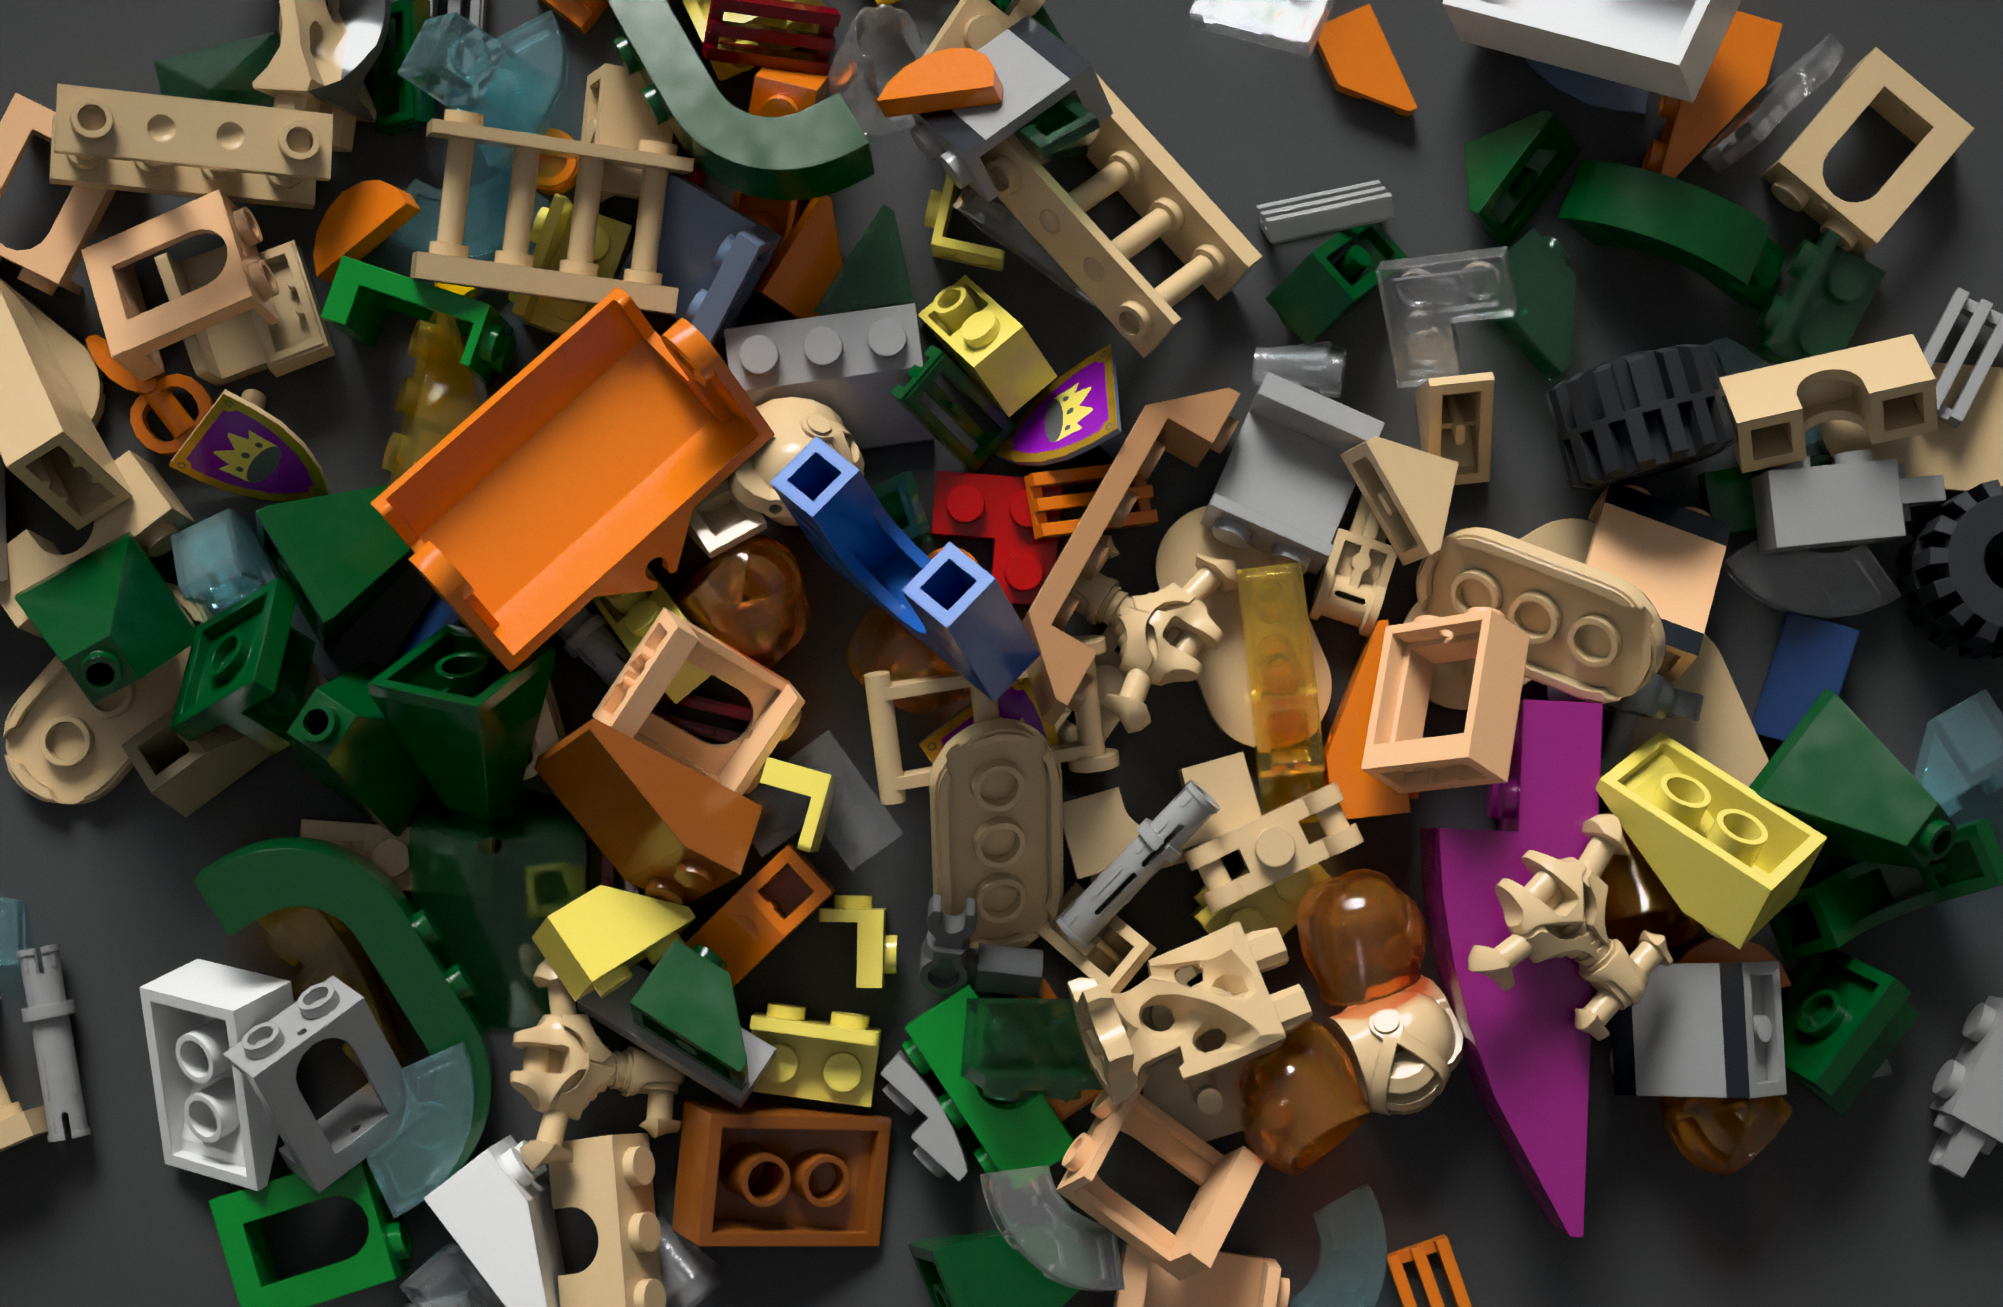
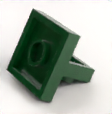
[170,577,316,754]
[1781,949,1921,1116]

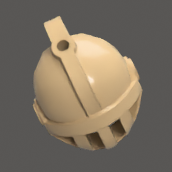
[729,397,865,526]
[1325,974,1465,1116]

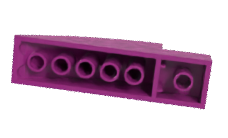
[1420,699,1603,1237]

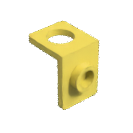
[924,173,1005,271]

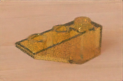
[382,311,481,487]

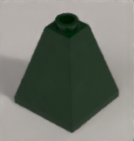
[255,484,414,649]
[15,531,196,705]
[368,624,556,822]
[287,662,433,837]
[1749,688,1957,869]
[908,1219,1105,1307]

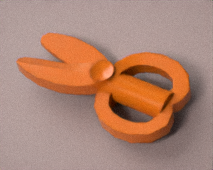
[85,334,214,456]

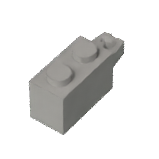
[1751,450,1946,554]
[1928,996,2003,1178]

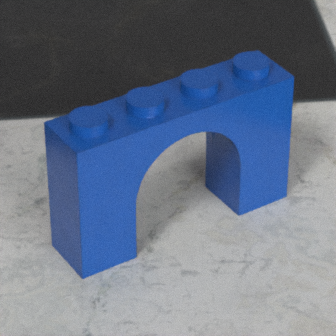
[769,436,1040,702]

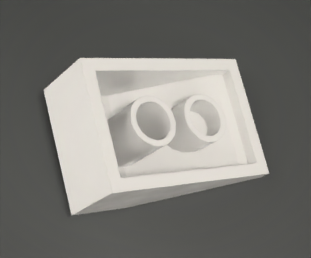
[139,959,295,1191]
[424,1135,566,1307]

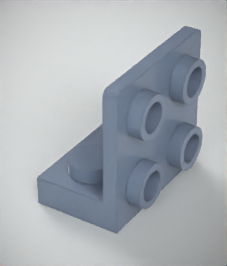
[617,174,782,350]

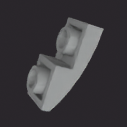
[880,1050,969,1181]

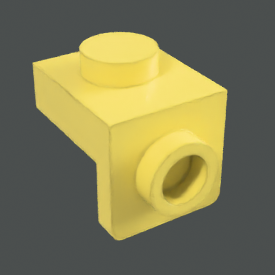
[819,895,898,988]

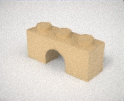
[1719,334,1938,474]
[0,450,195,638]
[1063,752,1262,883]
[549,1133,667,1307]

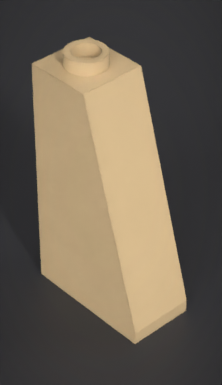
[0,280,133,530]

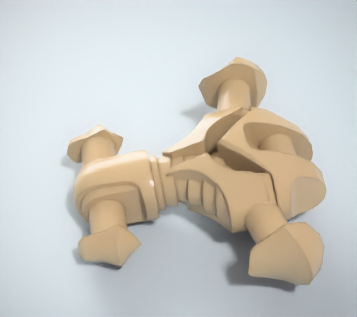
[1063,535,1240,734]
[1468,814,1673,1041]
[510,959,685,1171]

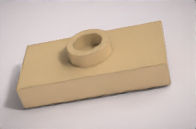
[250,240,336,378]

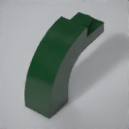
[1558,160,1787,310]
[1769,817,2003,962]

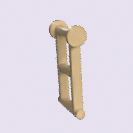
[864,635,1120,805]

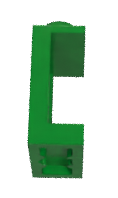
[321,255,516,387]
[209,1155,413,1307]

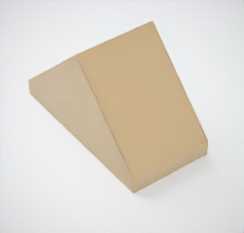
[1415,372,1495,485]
[1340,436,1459,566]
[1037,882,1157,993]

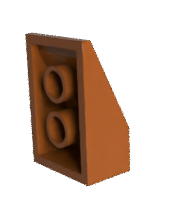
[534,718,763,906]
[672,1101,892,1246]

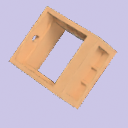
[1361,607,1530,794]

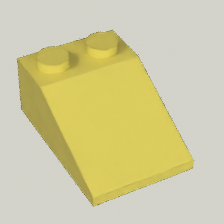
[1595,731,1827,950]

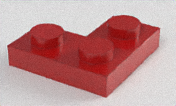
[931,471,1062,607]

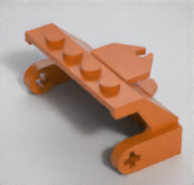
[370,287,775,673]

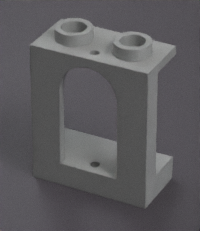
[223,976,426,1193]

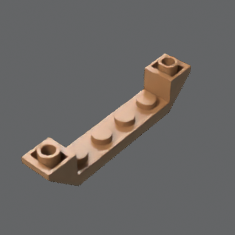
[1022,387,1240,726]

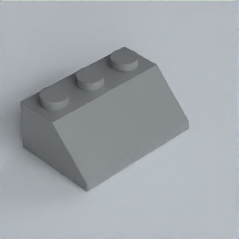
[724,303,934,450]

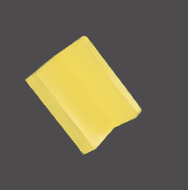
[760,757,839,852]

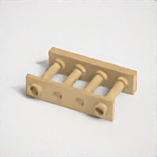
[980,74,1263,358]
[49,84,334,210]
[410,109,694,314]

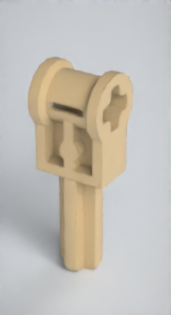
[1308,494,1397,638]

